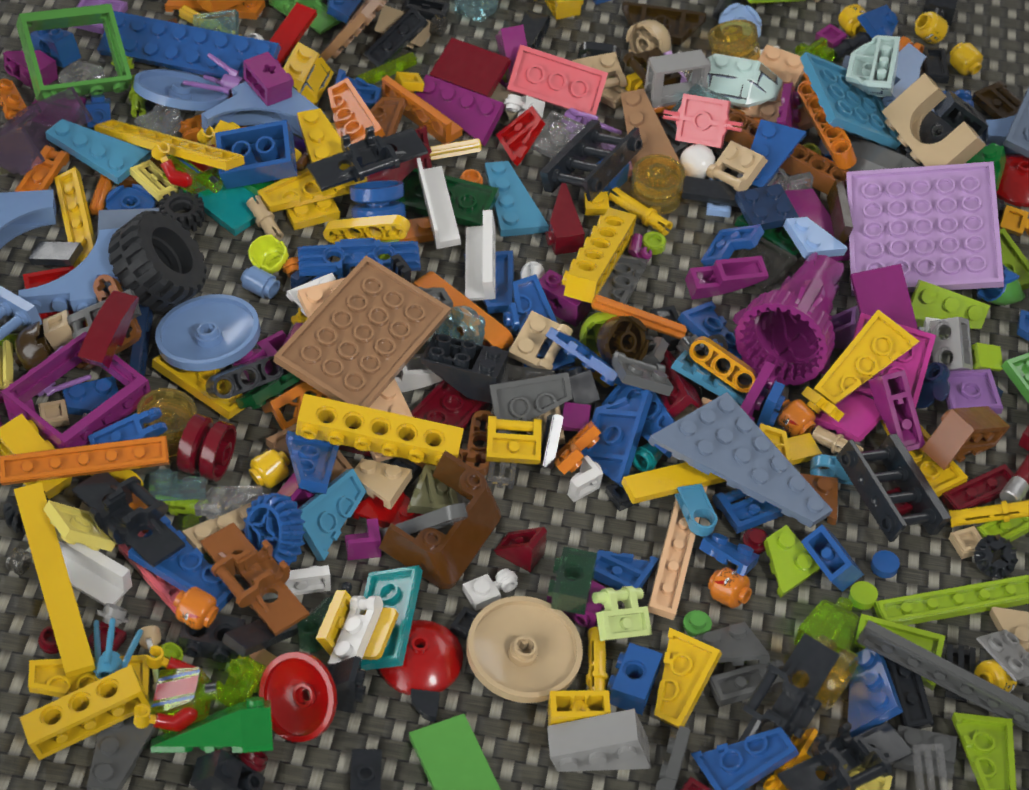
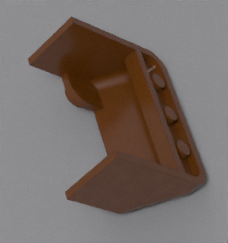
[379,450,501,589]

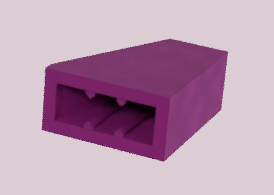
[495,25,527,82]

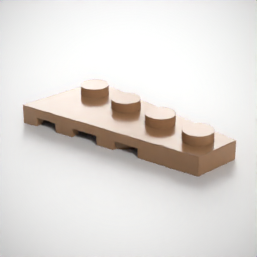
[621,89,681,177]

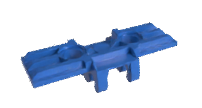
[297,238,421,279]

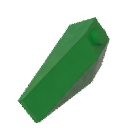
[150,697,273,753]

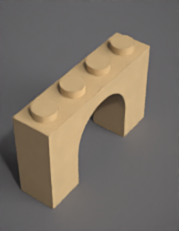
[881,73,986,166]

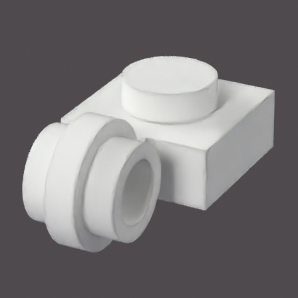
[504,94,545,117]
[462,568,518,611]

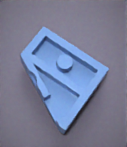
[783,217,848,259]

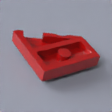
[352,492,424,528]

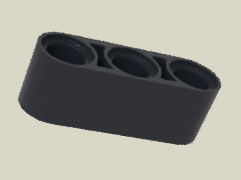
[519,10,550,50]
[205,355,284,399]

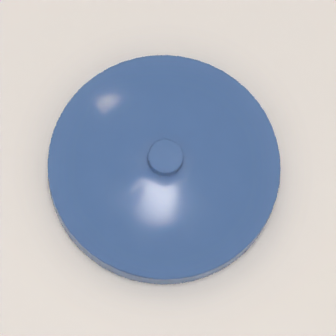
[133,69,228,111]
[155,294,261,371]

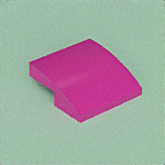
[814,392,882,442]

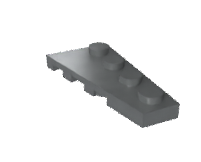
[595,255,648,312]

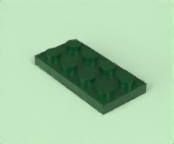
[396,168,499,227]

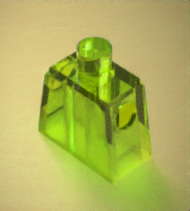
[794,597,859,667]

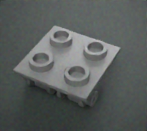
[976,629,1029,687]

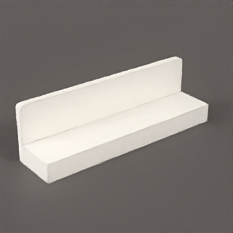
[416,158,461,249]
[465,210,496,301]
[23,526,132,606]

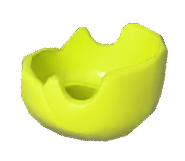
[248,234,289,274]

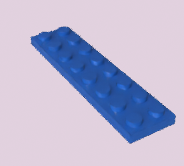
[97,11,281,80]

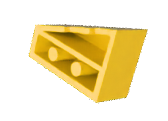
[0,414,72,500]

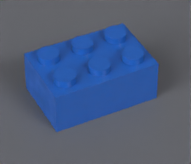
[215,120,298,189]

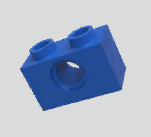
[30,28,82,68]
[801,524,864,592]
[607,643,663,715]

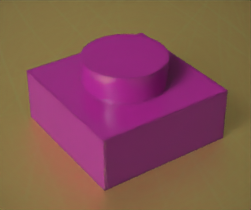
[815,24,847,49]

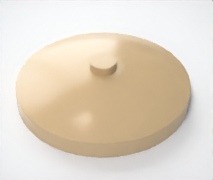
[466,596,583,703]

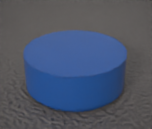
[871,550,900,578]

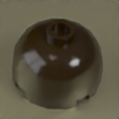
[596,316,649,365]
[13,321,55,371]

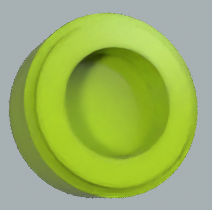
[641,231,666,255]
[849,581,878,610]

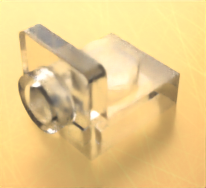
[774,168,814,190]

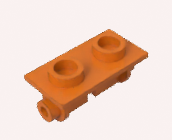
[0,78,28,121]

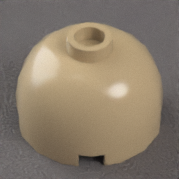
[626,20,671,66]

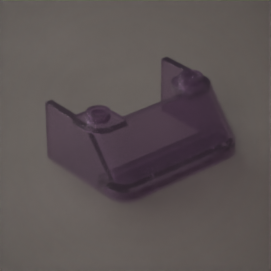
[0,86,93,176]

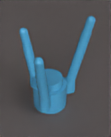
[93,618,143,679]

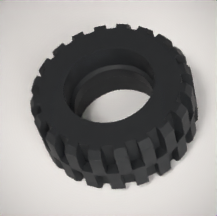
[108,211,207,312]

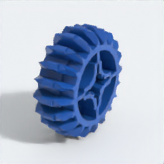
[242,493,307,566]

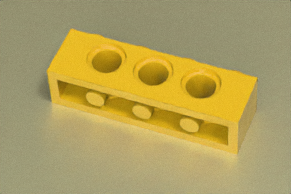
[19,665,151,760]

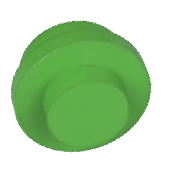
[683,610,712,637]

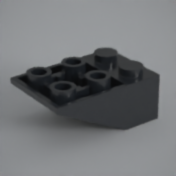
[420,333,509,404]

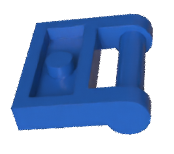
[712,489,784,534]

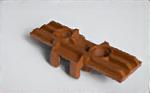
[200,522,310,636]

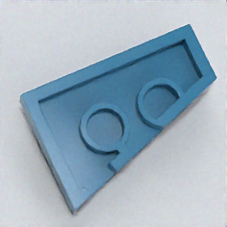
[671,350,748,406]
[298,468,367,561]

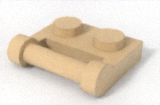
[572,52,627,88]
[706,141,768,192]
[508,311,573,374]

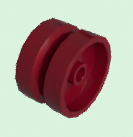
[177,414,237,482]

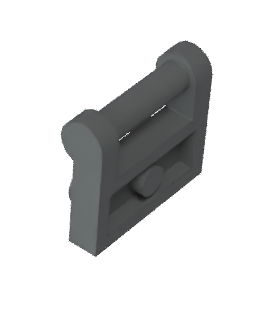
[612,351,674,396]

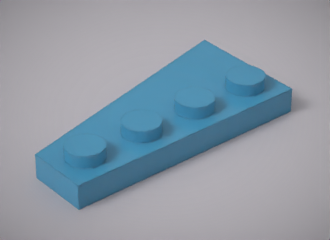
[45,119,151,185]
[485,161,549,237]

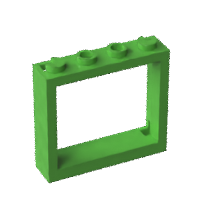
[16,4,132,102]

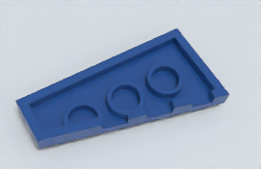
[512,274,575,379]
[602,384,675,458]
[128,515,234,613]

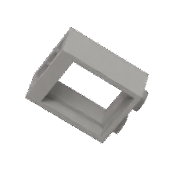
[644,49,711,108]

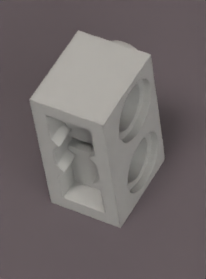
[928,317,973,371]

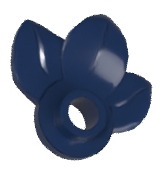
[916,362,950,409]

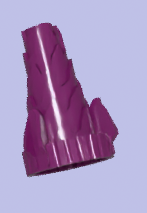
[733,252,844,385]

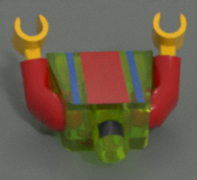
[151,126,223,194]
[134,645,224,733]

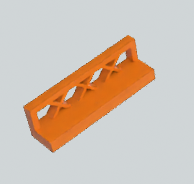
[382,75,463,144]
[262,380,332,430]

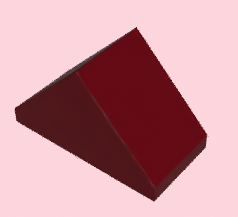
[494,527,547,572]

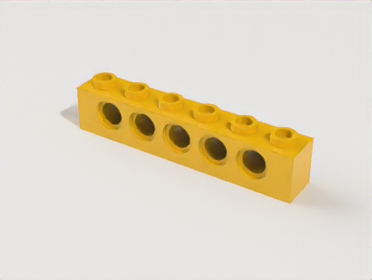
[562,207,637,303]
[295,394,464,466]

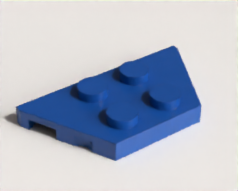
[582,390,653,487]

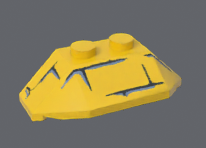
[283,42,334,105]

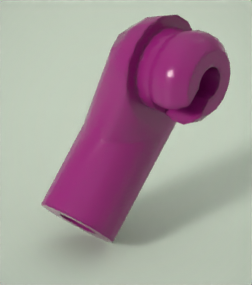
[628,233,652,261]

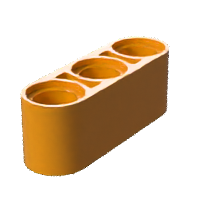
[689,336,757,393]

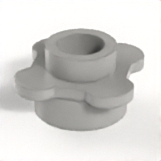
[96,603,129,627]

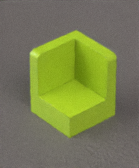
[971,343,1003,371]

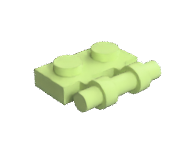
[592,586,652,641]

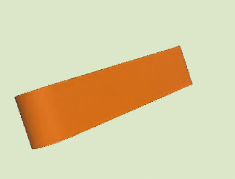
[797,80,857,169]
[412,271,514,350]

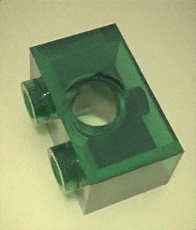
[547,546,597,615]

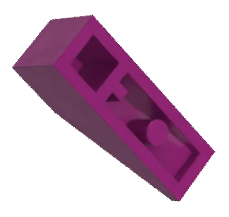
[869,370,925,452]

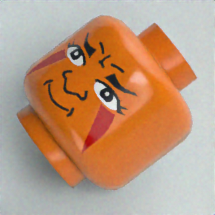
[777,399,816,437]
[708,567,752,609]
[173,586,219,630]

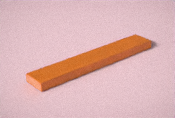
[0,436,170,486]

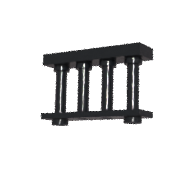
[540,119,643,202]
[836,434,951,542]

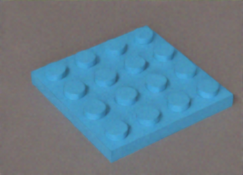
[800,52,902,149]

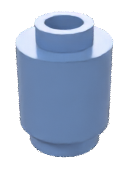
[241,266,280,299]

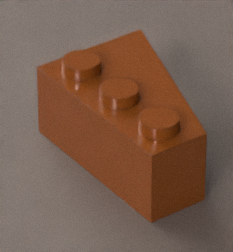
[922,406,1010,470]

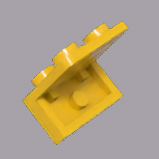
[316,590,399,660]

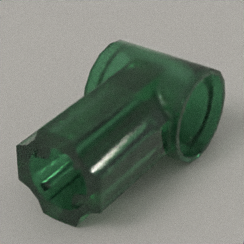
[297,595,334,652]

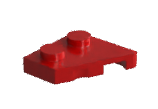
[496,106,546,166]

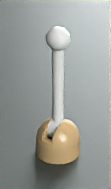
[139,625,162,692]

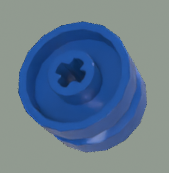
[349,180,406,218]

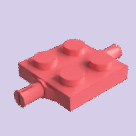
[663,93,743,148]

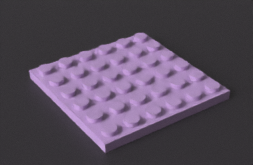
[847,162,1004,296]

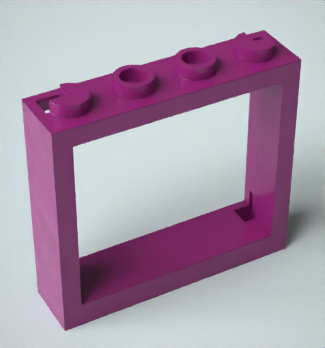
[1,331,152,449]

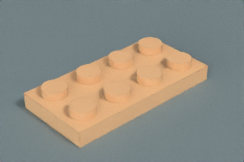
[732,45,804,123]

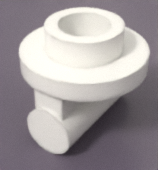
[520,261,545,280]

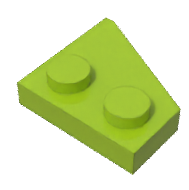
[764,525,821,598]

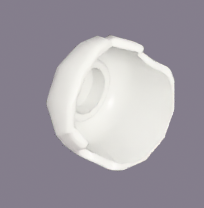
[679,144,716,179]

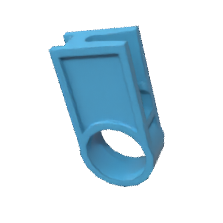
[810,454,853,485]
[675,484,718,536]

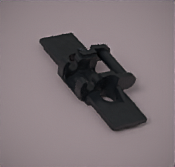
[307,126,428,192]
[72,472,186,568]
[738,633,841,777]
[778,721,913,790]

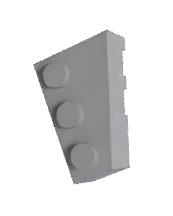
[547,709,651,772]

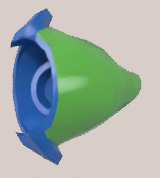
[976,265,1026,306]

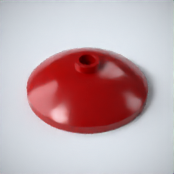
[996,154,1029,207]
[378,620,463,695]
[259,651,337,742]

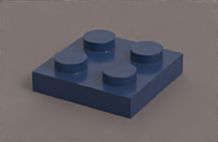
[735,183,799,230]

